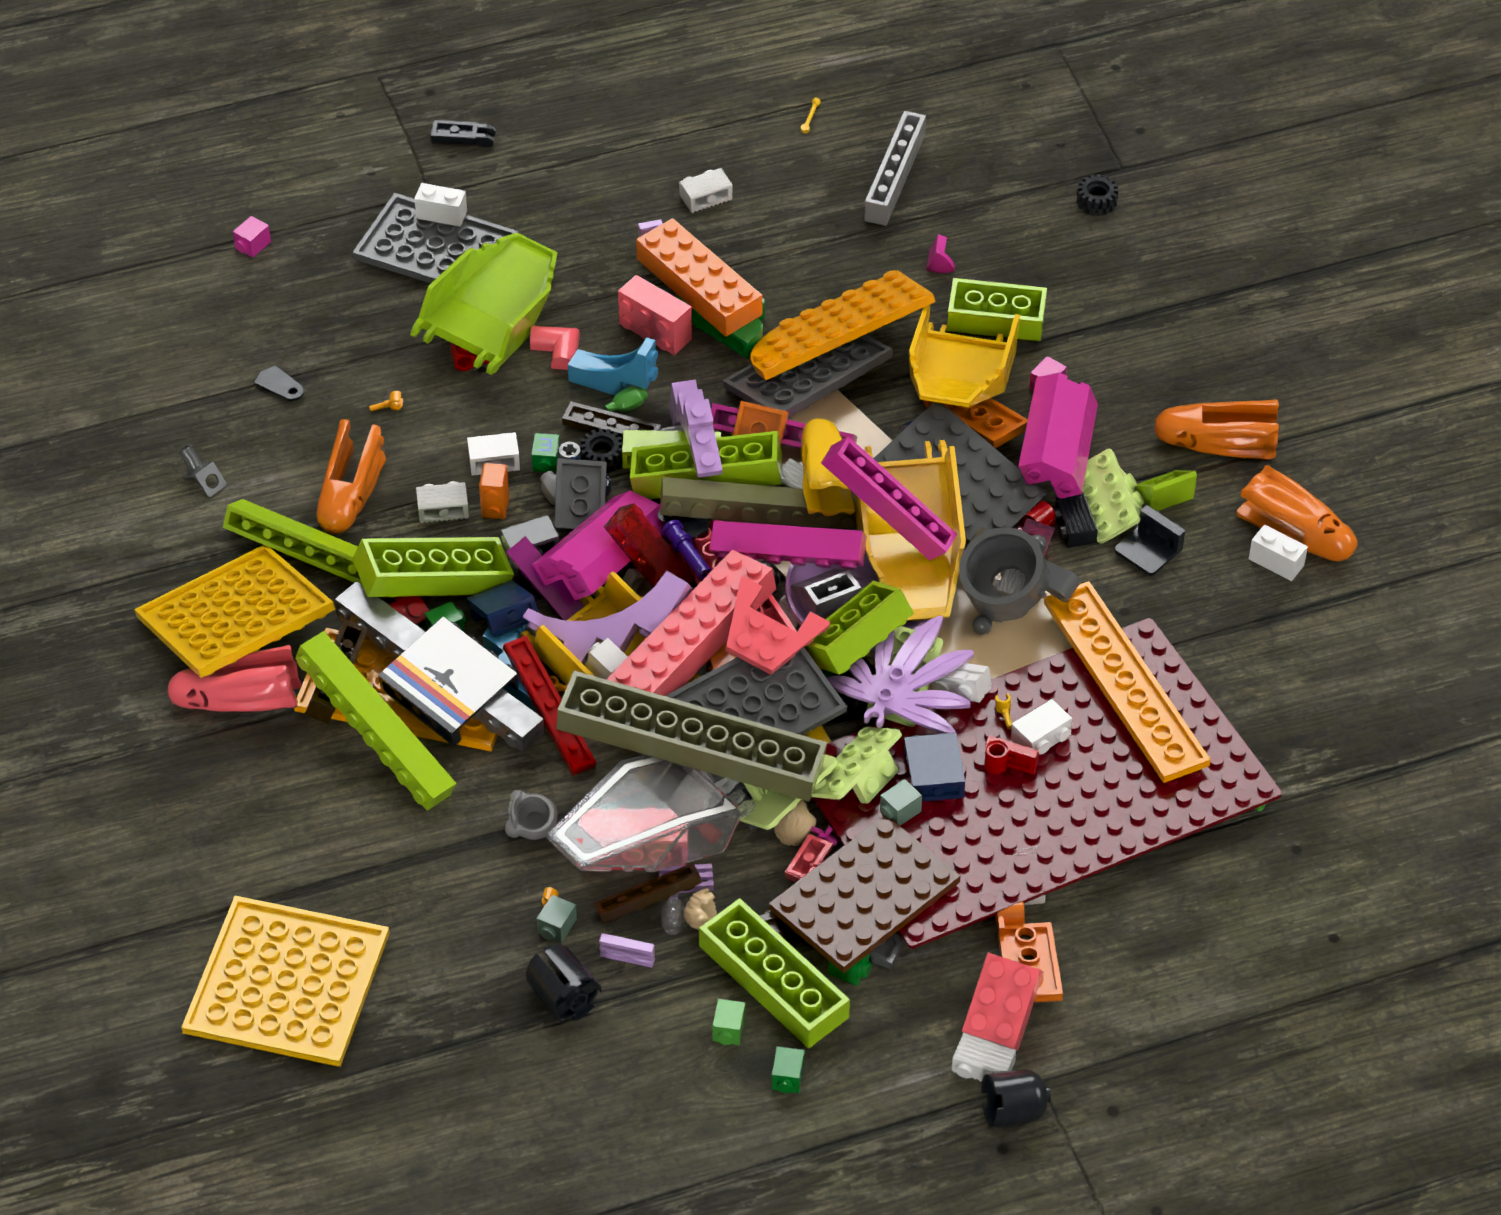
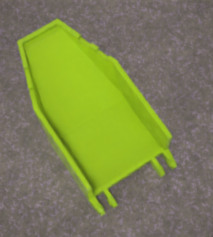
[410,232,558,375]

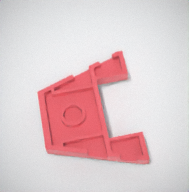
[726,576,830,675]

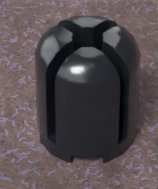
[526,944,602,1023]

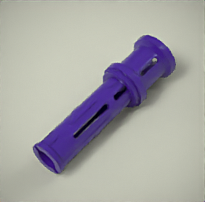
[662,520,712,581]

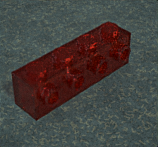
[604,503,695,588]

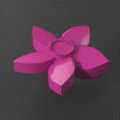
[810,826,839,846]

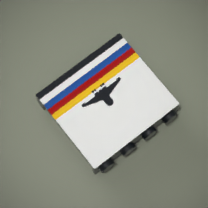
[378,617,519,747]

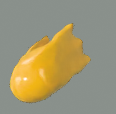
[801,418,855,516]

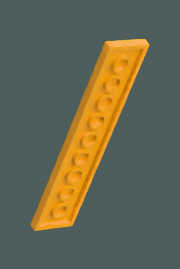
[1044,581,1211,783]

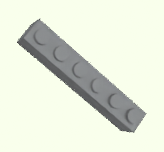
[864,111,926,226]

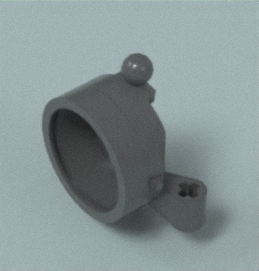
[959,527,1081,635]

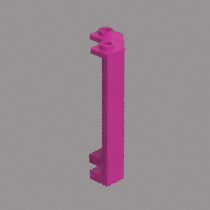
[1018,372,1098,498]
[532,490,665,600]

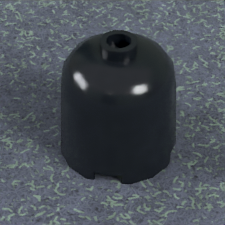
[981,1070,1051,1128]

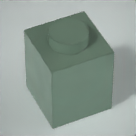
[880,779,922,826]
[537,895,577,944]

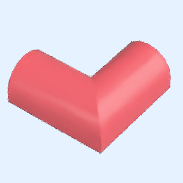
[530,326,580,370]
[785,834,833,882]

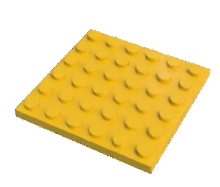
[134,545,335,678]
[181,896,390,1067]

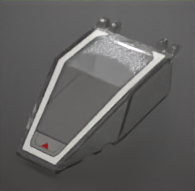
[546,755,756,872]

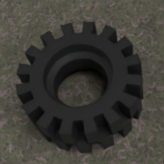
[1076,174,1119,216]
[580,428,623,474]

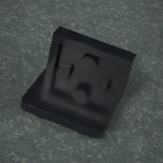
[1115,505,1185,576]

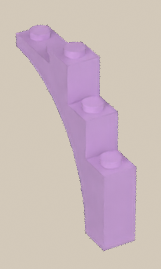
[669,379,723,478]
[523,571,693,666]

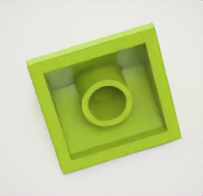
[1134,470,1197,511]

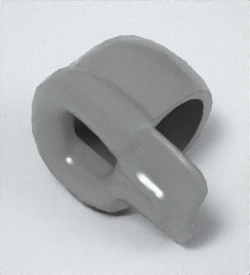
[505,790,558,840]

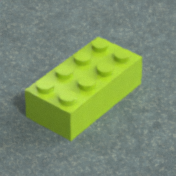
[947,278,1047,341]
[804,581,914,675]

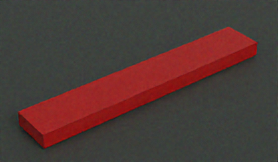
[503,635,597,776]

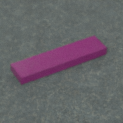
[505,536,584,621]

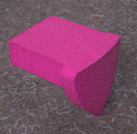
[926,234,955,273]

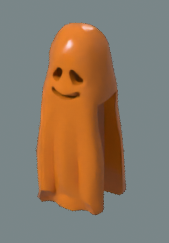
[1155,399,1279,459]
[316,419,386,535]
[1236,465,1358,562]

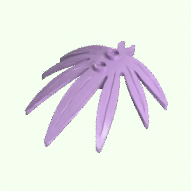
[827,616,974,733]

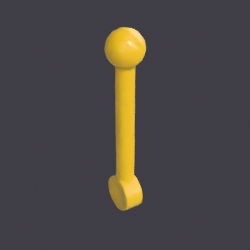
[801,98,821,133]

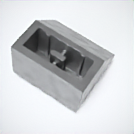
[791,568,861,619]

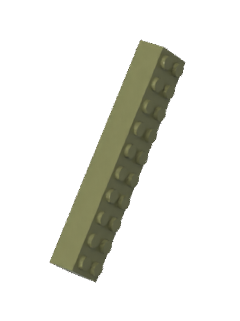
[556,670,827,802]

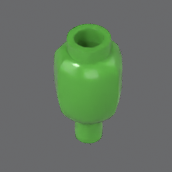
[604,385,648,413]

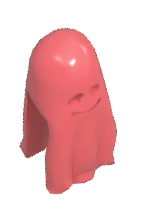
[168,645,302,712]

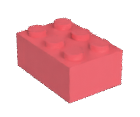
[618,275,692,355]
[962,953,1044,1051]

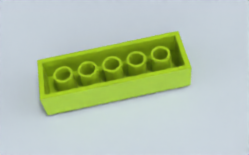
[630,431,782,500]
[353,537,514,597]
[699,898,850,1049]

